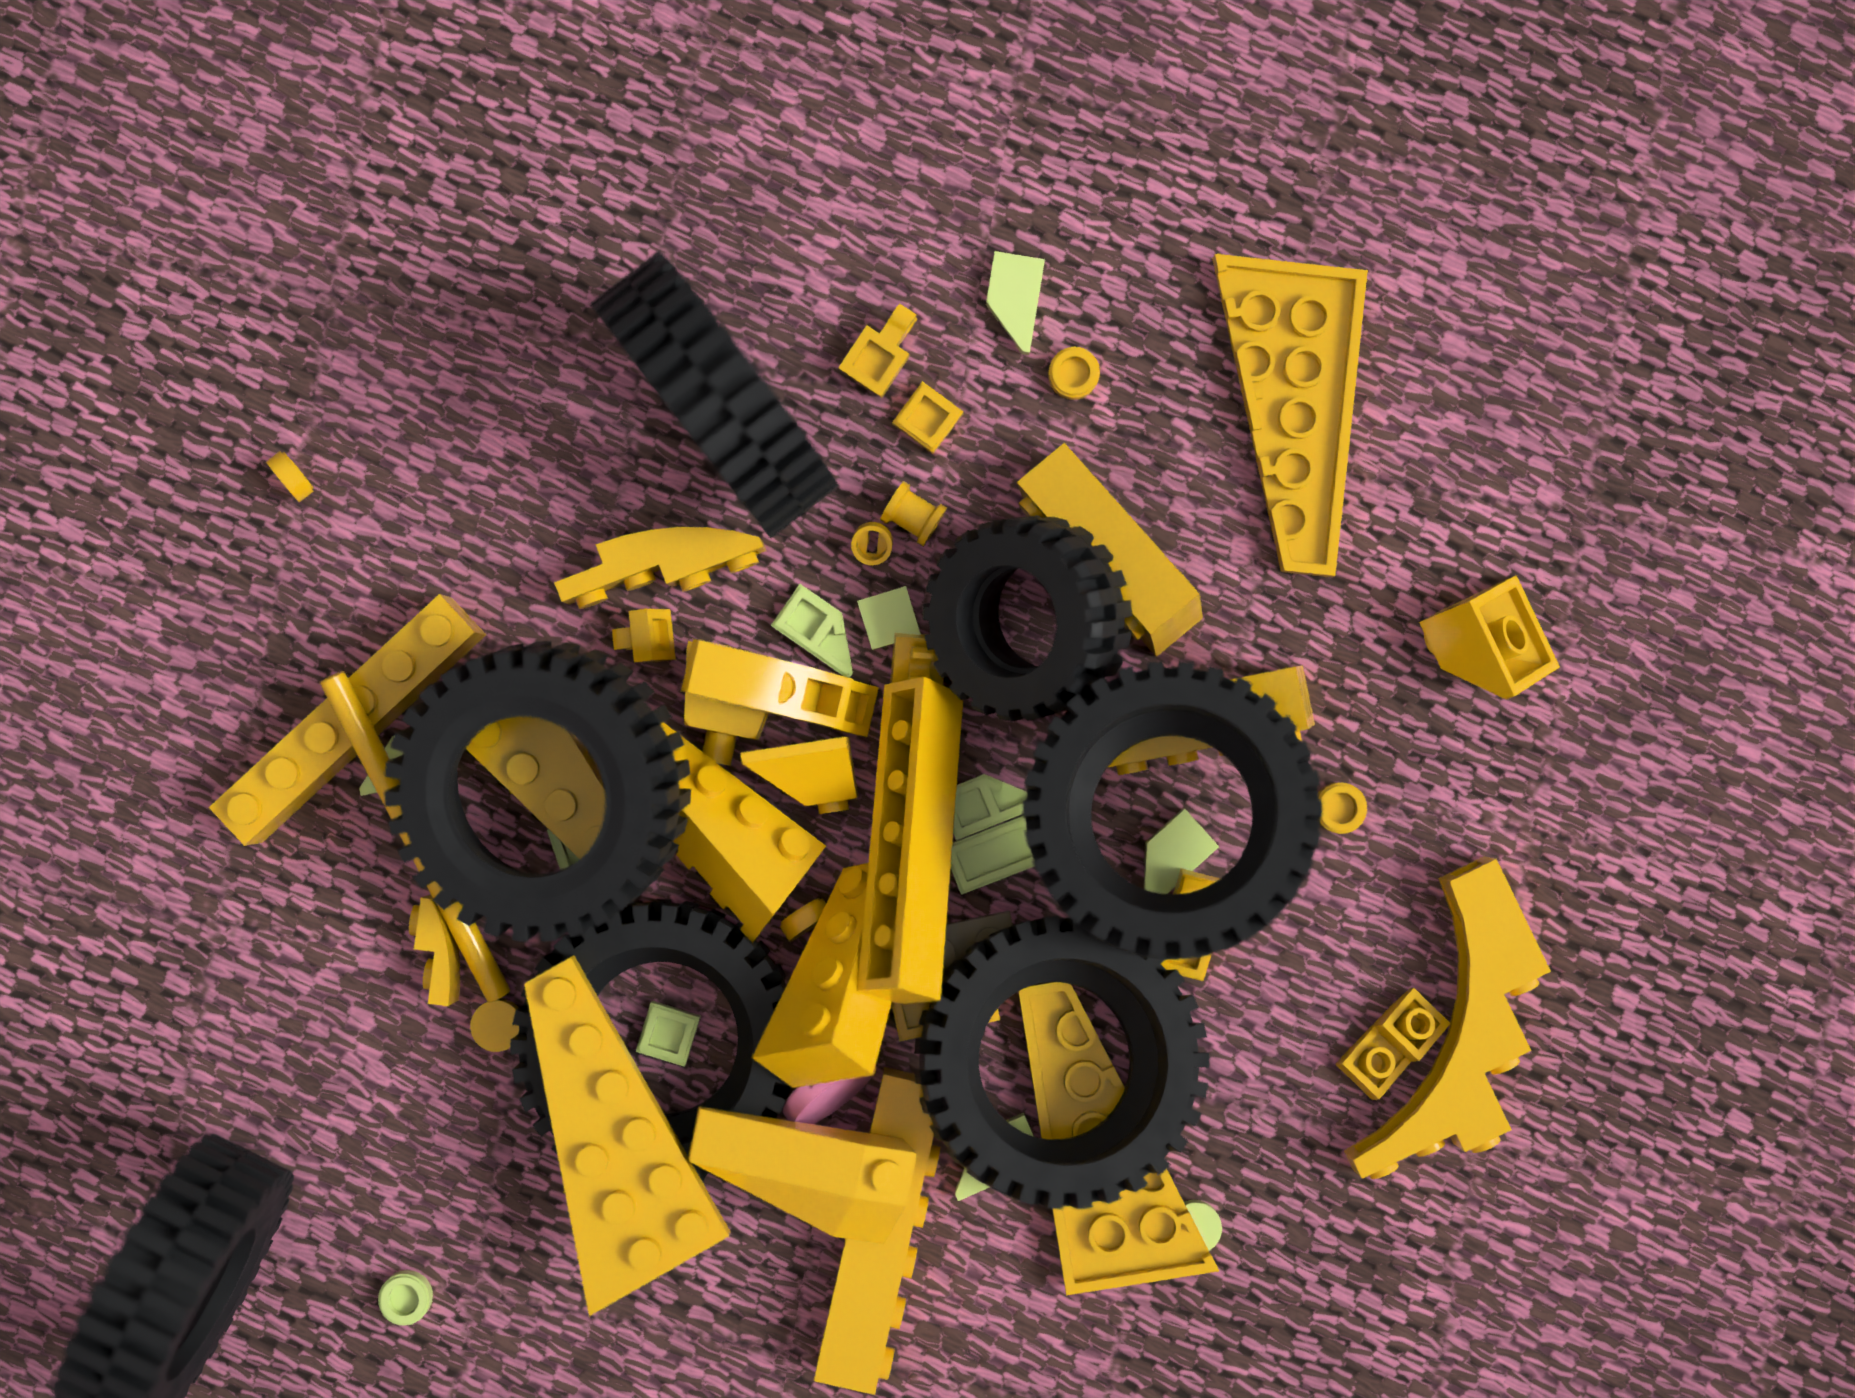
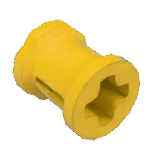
[880,481,947,547]

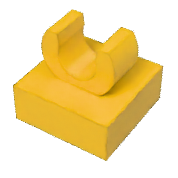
[612,608,676,663]
[890,633,944,685]

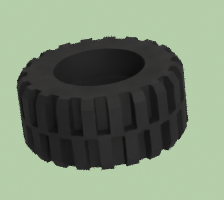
[923,516,1132,722]

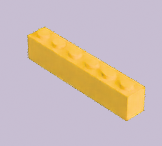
[209,594,486,846]
[857,676,963,1004]
[814,1067,941,1395]

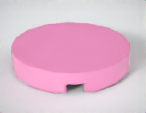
[782,1065,877,1124]

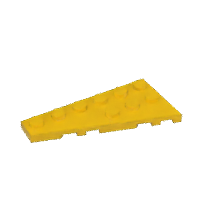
[1212,254,1368,577]
[524,955,731,1316]
[1018,982,1219,1296]

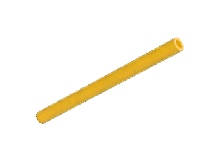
[319,671,510,1002]

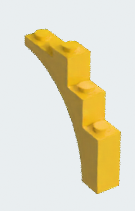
[1344,856,1551,1179]

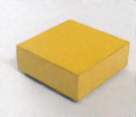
[892,381,964,454]

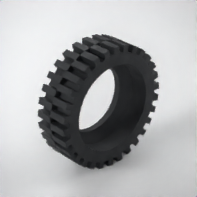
[590,251,839,538]
[384,641,691,942]
[1023,661,1323,960]
[510,899,791,1182]
[914,916,1210,1210]
[52,1133,294,1398]

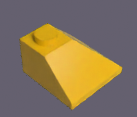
[1419,575,1560,699]
[740,737,858,814]

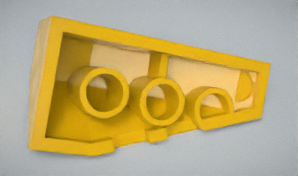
[688,1107,917,1244]

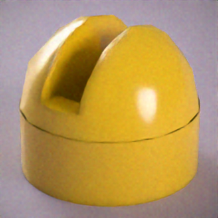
[851,522,893,566]

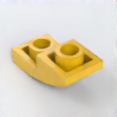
[409,894,460,1006]
[1335,988,1451,1100]

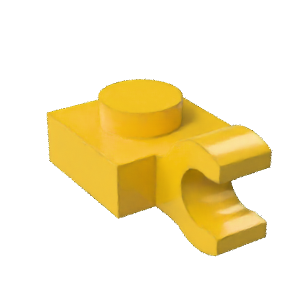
[838,303,918,398]

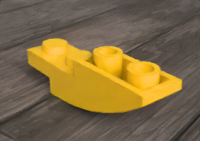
[554,527,766,609]
[681,639,879,737]

